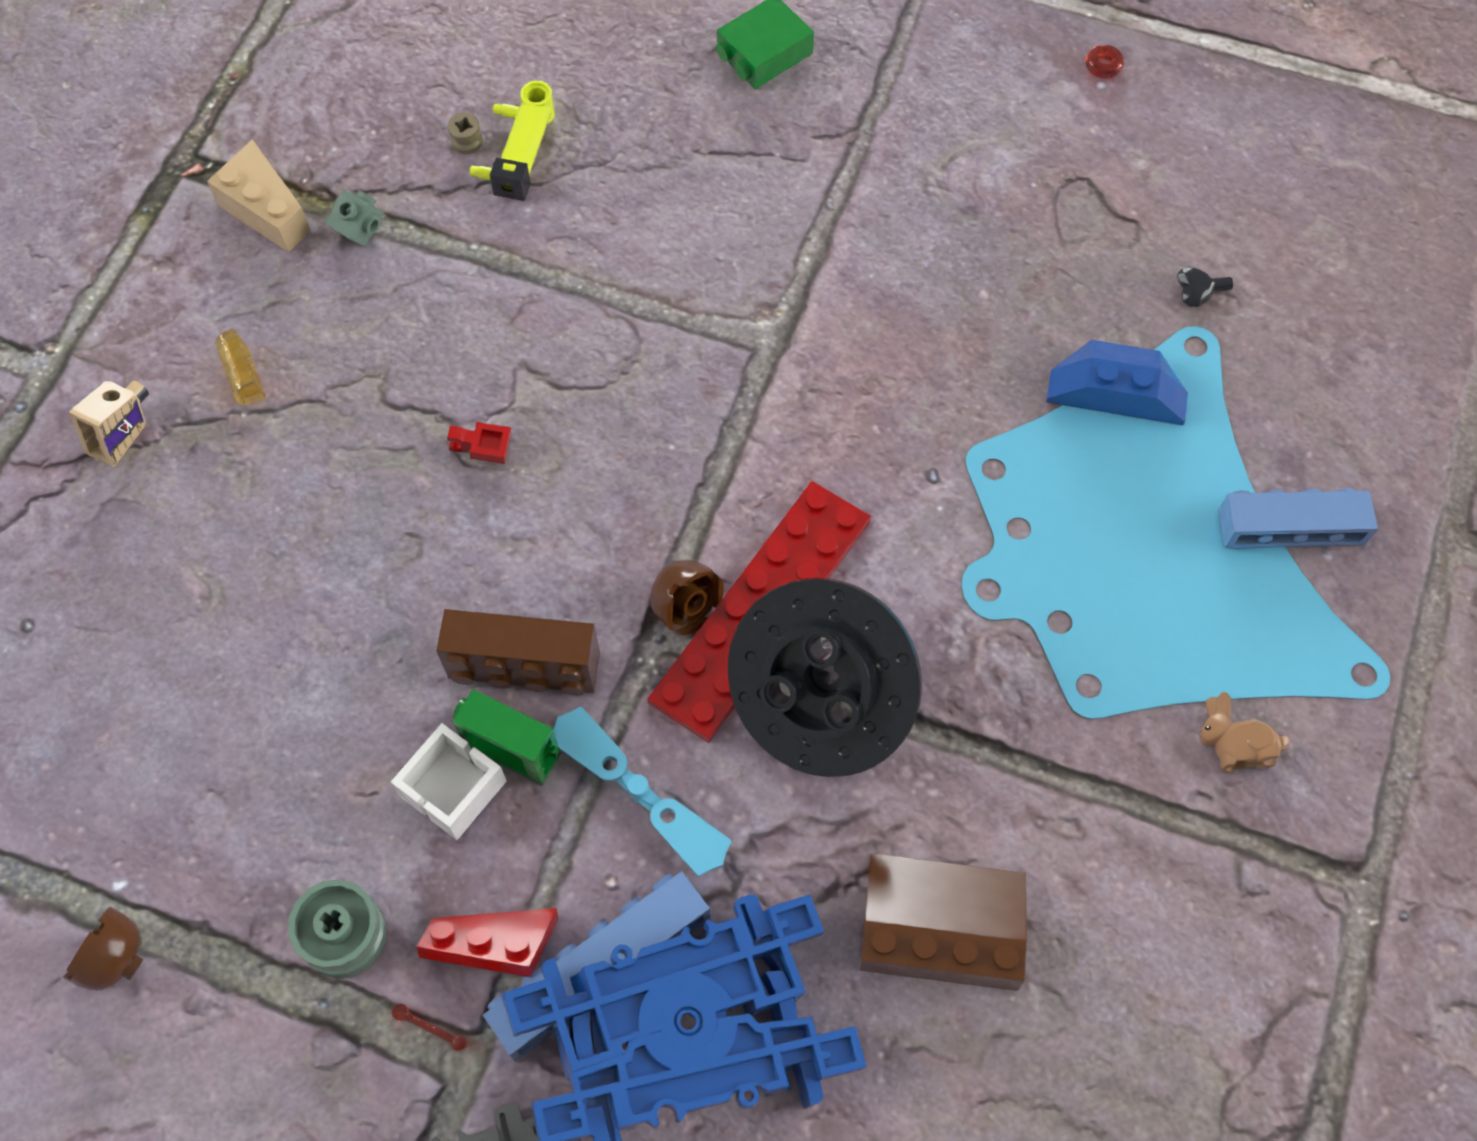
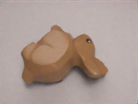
[1199,692,1289,773]

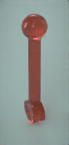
[392,1004,467,1051]

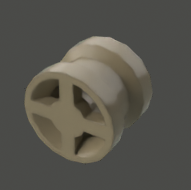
[448,113,483,154]

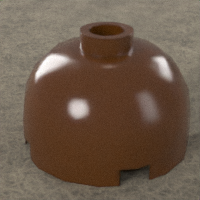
[650,560,724,635]
[63,906,143,991]

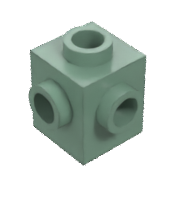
[325,189,384,246]

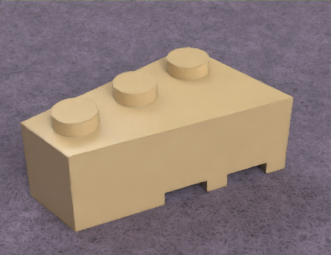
[207,140,311,252]

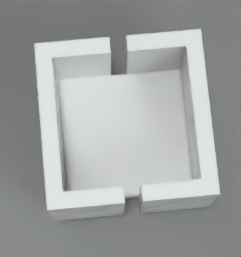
[391,723,506,840]

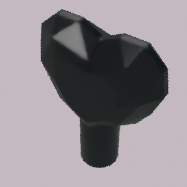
[1177,266,1233,307]

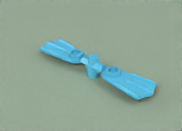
[553,707,732,877]

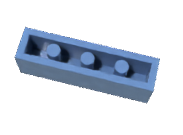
[1218,488,1378,548]

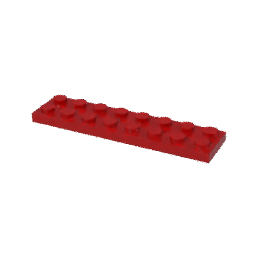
[647,481,871,743]

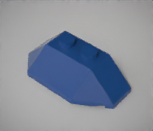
[1046,340,1188,425]

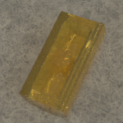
[215,328,266,404]

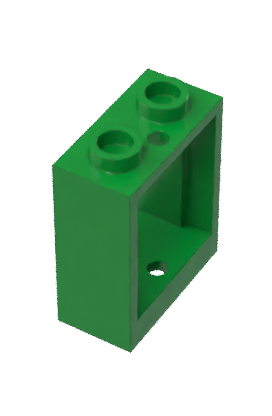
[453,689,561,786]

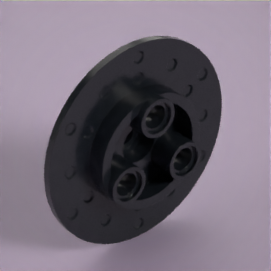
[728,578,922,777]

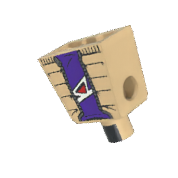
[69,381,149,467]

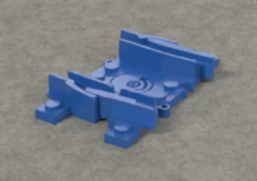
[502,894,867,1141]

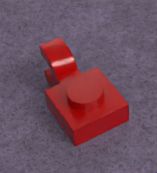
[447,422,512,464]

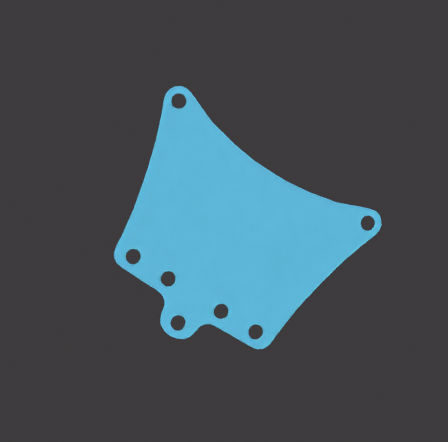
[961,326,1391,719]

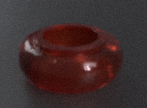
[1085,45,1124,79]

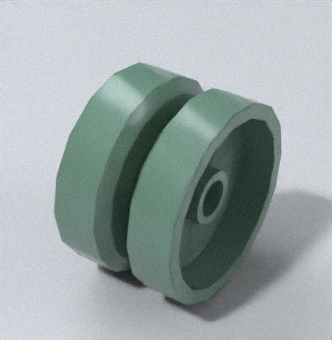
[288,879,387,979]

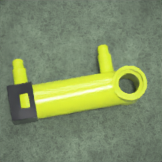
[469,81,555,201]

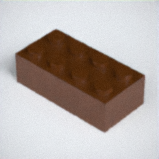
[436,609,600,696]

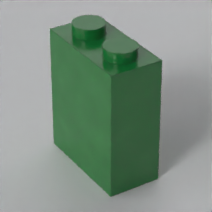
[716,0,814,89]

